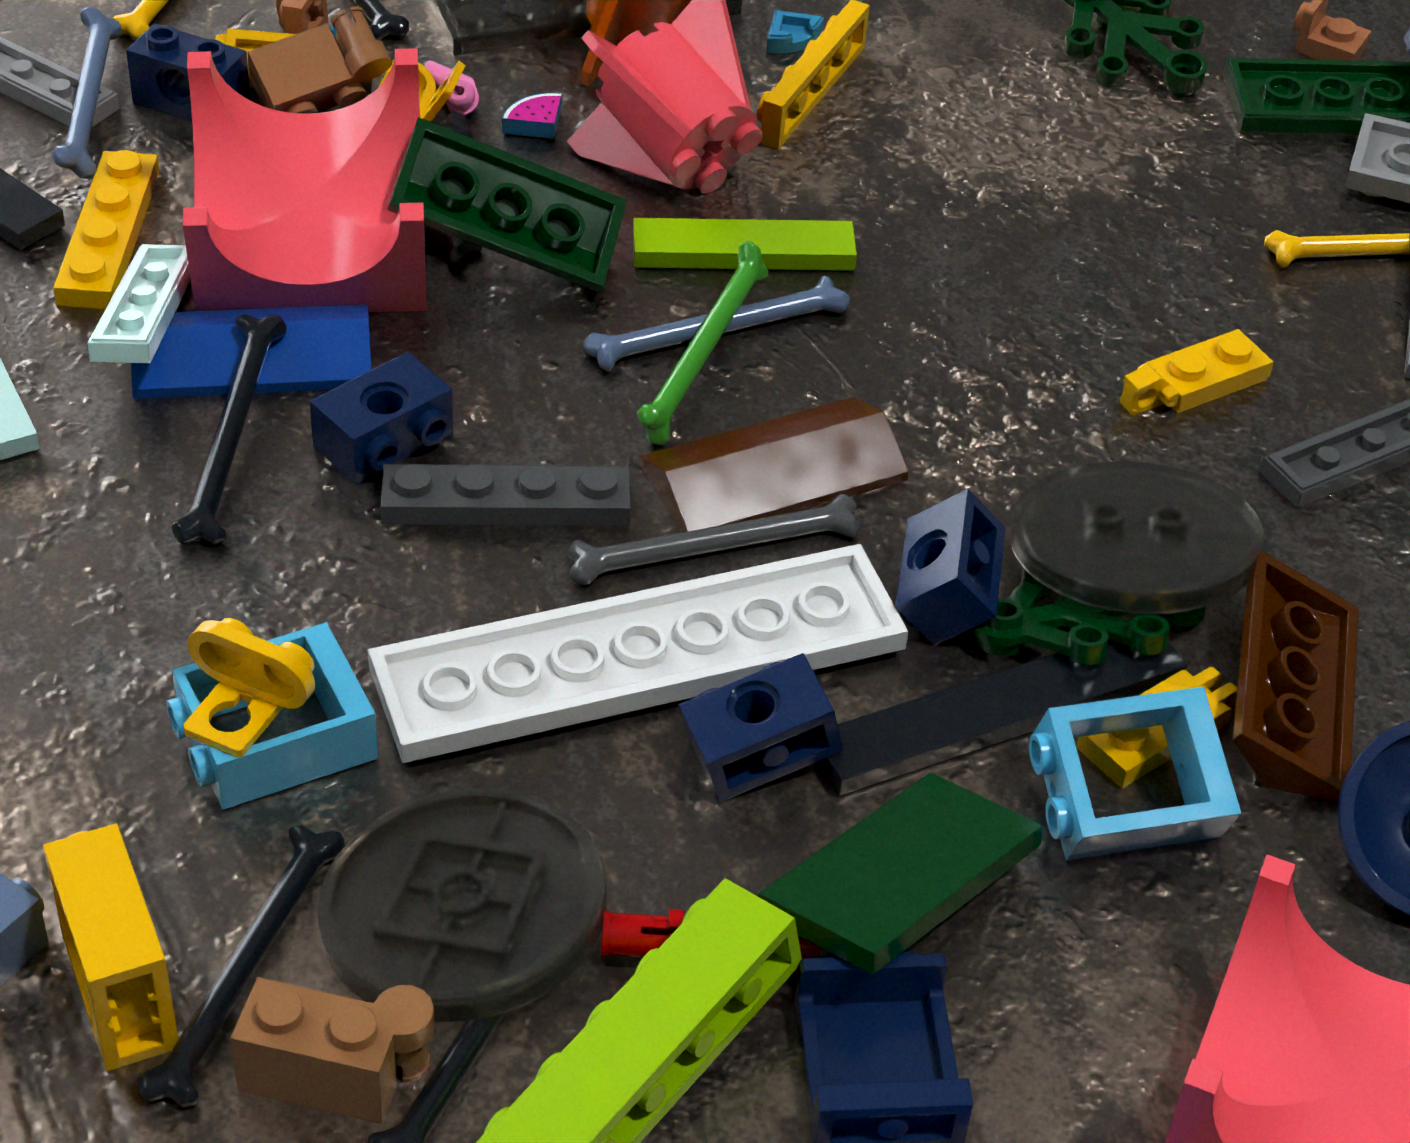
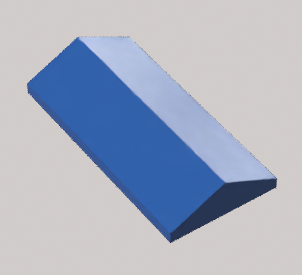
[131,304,372,399]

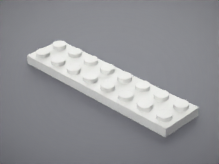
[368,544,908,763]

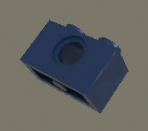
[126,23,251,121]
[310,352,453,485]
[895,489,1006,645]
[678,653,844,803]

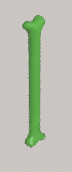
[637,242,768,446]

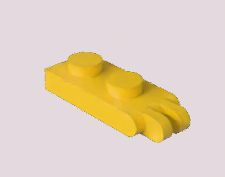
[1076,667,1238,789]

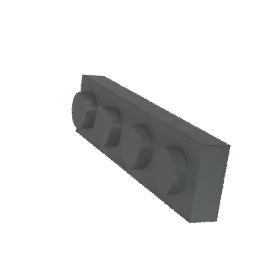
[381,464,631,526]

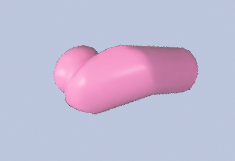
[424,61,480,116]

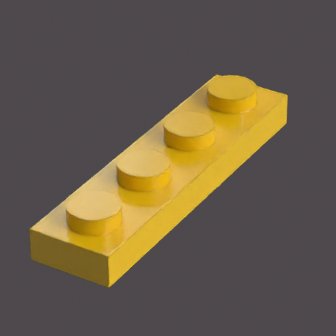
[756,0,870,150]
[53,150,160,309]

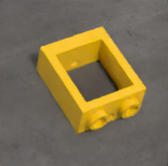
[43,823,178,1072]

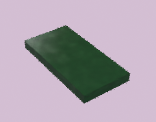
[1222,58,1410,135]
[758,772,1043,975]

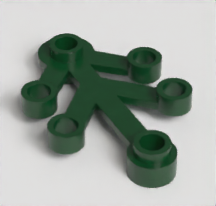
[1063,0,1207,97]
[971,546,1208,665]

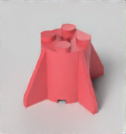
[566,0,763,194]

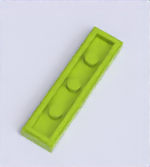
[633,218,857,271]

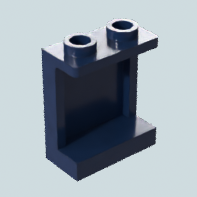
[794,951,973,1143]

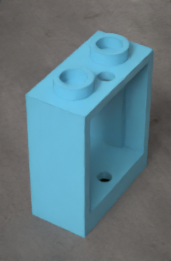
[166,622,378,810]
[1029,686,1242,861]

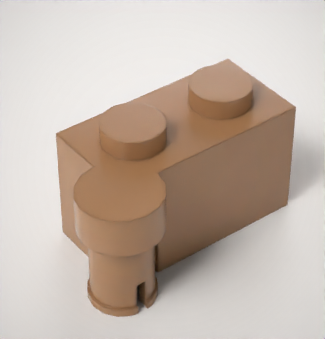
[248,6,392,114]
[230,977,435,1124]

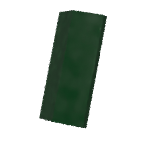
[387,117,627,292]

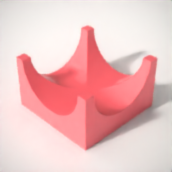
[183,48,427,313]
[1165,854,1410,1143]

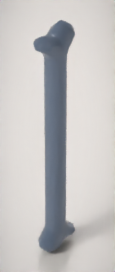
[52,7,122,179]
[583,276,850,372]

